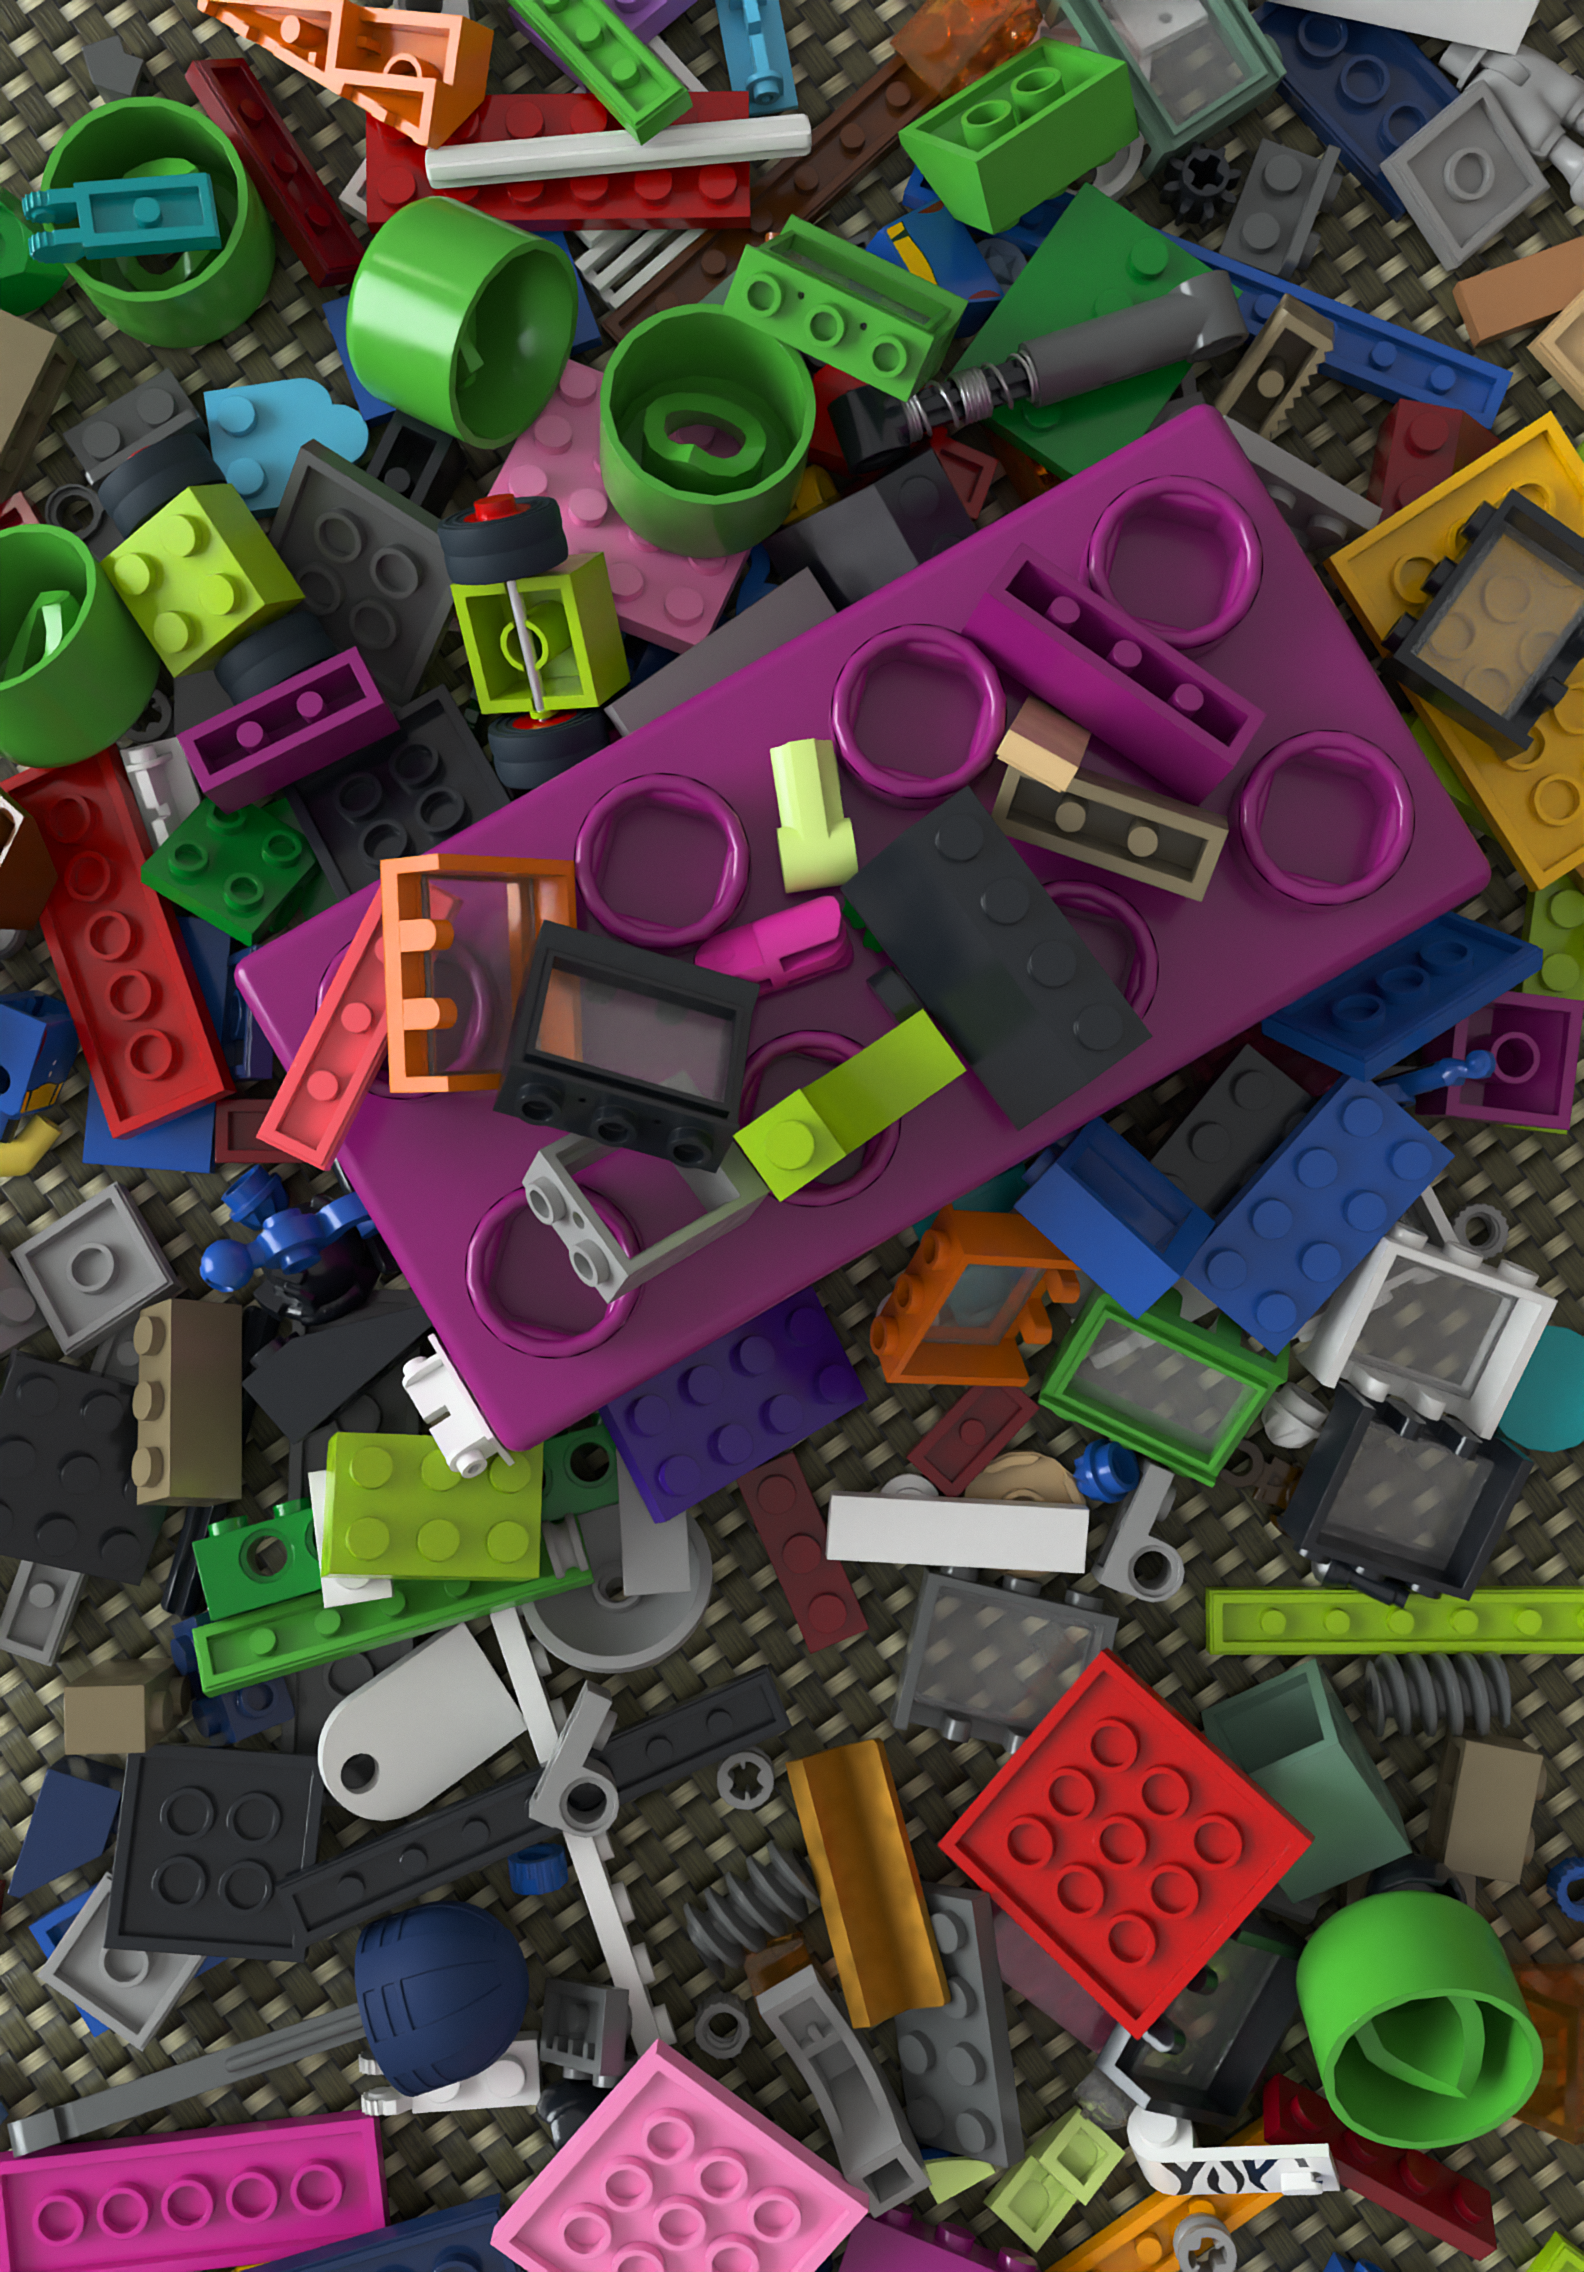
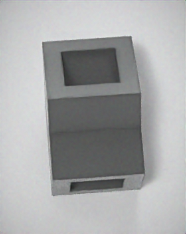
[81,35,155,104]

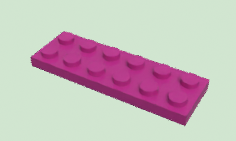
[0,2109,391,2272]

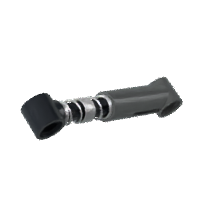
[827,270,1249,475]

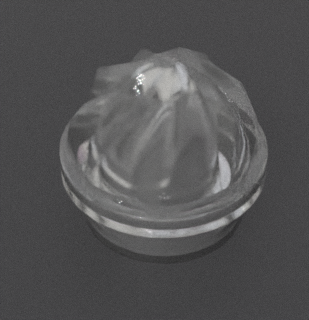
[1071,2066,1138,2130]

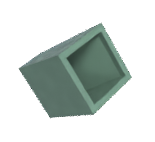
[1201,1658,1412,1904]

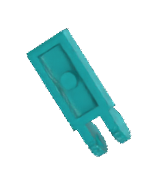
[22,172,222,264]

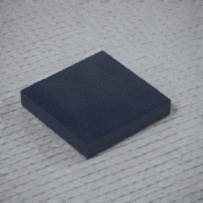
[222,945,273,1083]

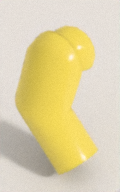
[0,1112,63,1177]

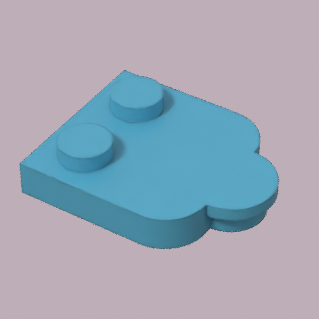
[203,378,370,519]

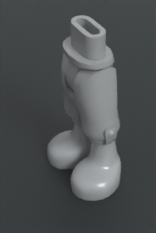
[1438,42,1584,210]

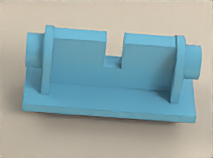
[715,0,798,117]

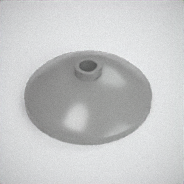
[521,1504,713,1674]

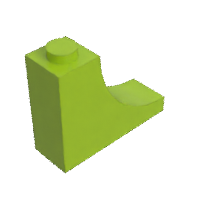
[733,1009,967,1202]

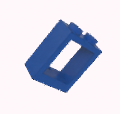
[1013,1116,1216,1320]

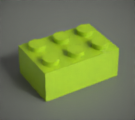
[321,1432,544,1581]

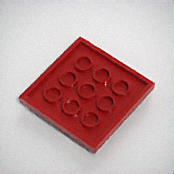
[937,1647,1315,2041]

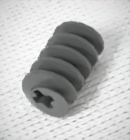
[1364,1652,1511,1737]
[682,1840,822,1981]

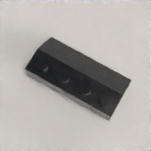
[840,785,1153,1131]

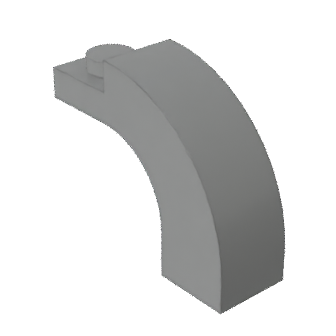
[756,1964,932,2219]

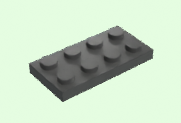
[894,1880,1025,2169]

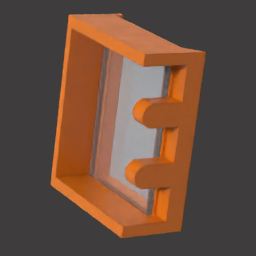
[380,853,582,1093]
[870,1203,1081,1387]

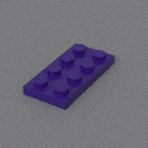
[598,1286,868,1524]

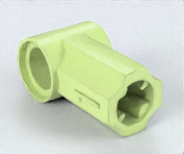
[770,738,858,893]

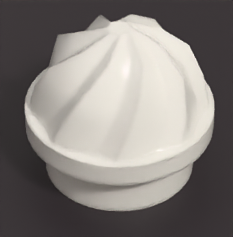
[1261,1382,1329,1448]

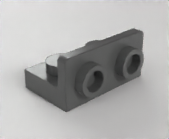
[1218,138,1343,282]
[62,367,210,493]
[539,1977,642,2088]

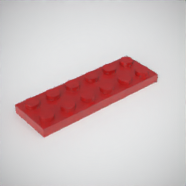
[366,91,751,234]
[0,742,237,1140]

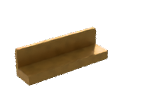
[785,1737,951,2029]

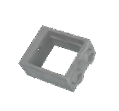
[522,1072,770,1304]

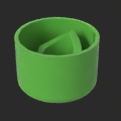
[41,97,276,349]
[346,196,578,449]
[600,303,816,559]
[0,524,161,768]
[1296,1890,1543,2149]

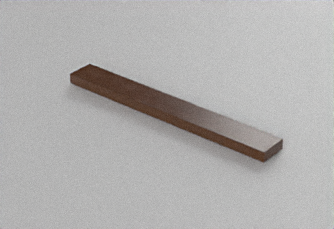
[600,0,1012,347]

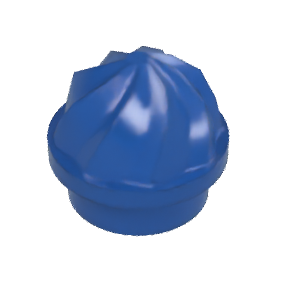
[221,1164,290,1231]
[1073,1439,1140,1503]

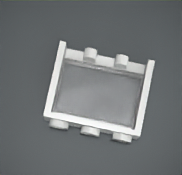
[1295,1221,1558,1440]

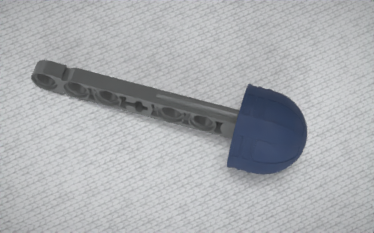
[7,1900,529,2158]

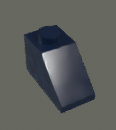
[7,1755,125,1898]

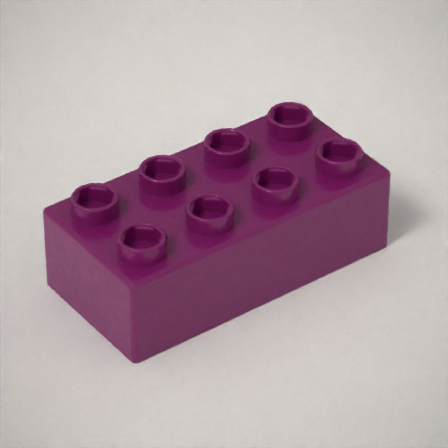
[234,404,1492,1452]

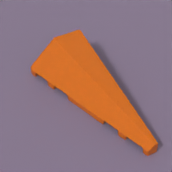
[197,0,494,150]

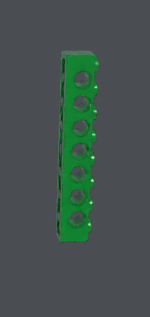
[192,1413,619,1621]

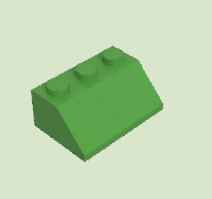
[898,36,1140,235]

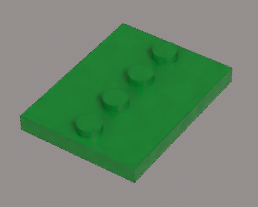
[943,181,1243,481]

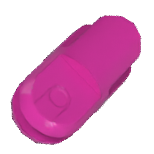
[693,896,855,997]

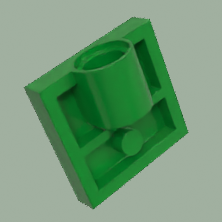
[141,797,322,947]

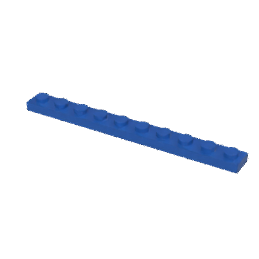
[902,165,1513,431]

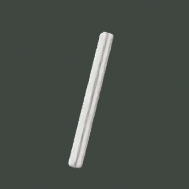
[425,114,812,189]

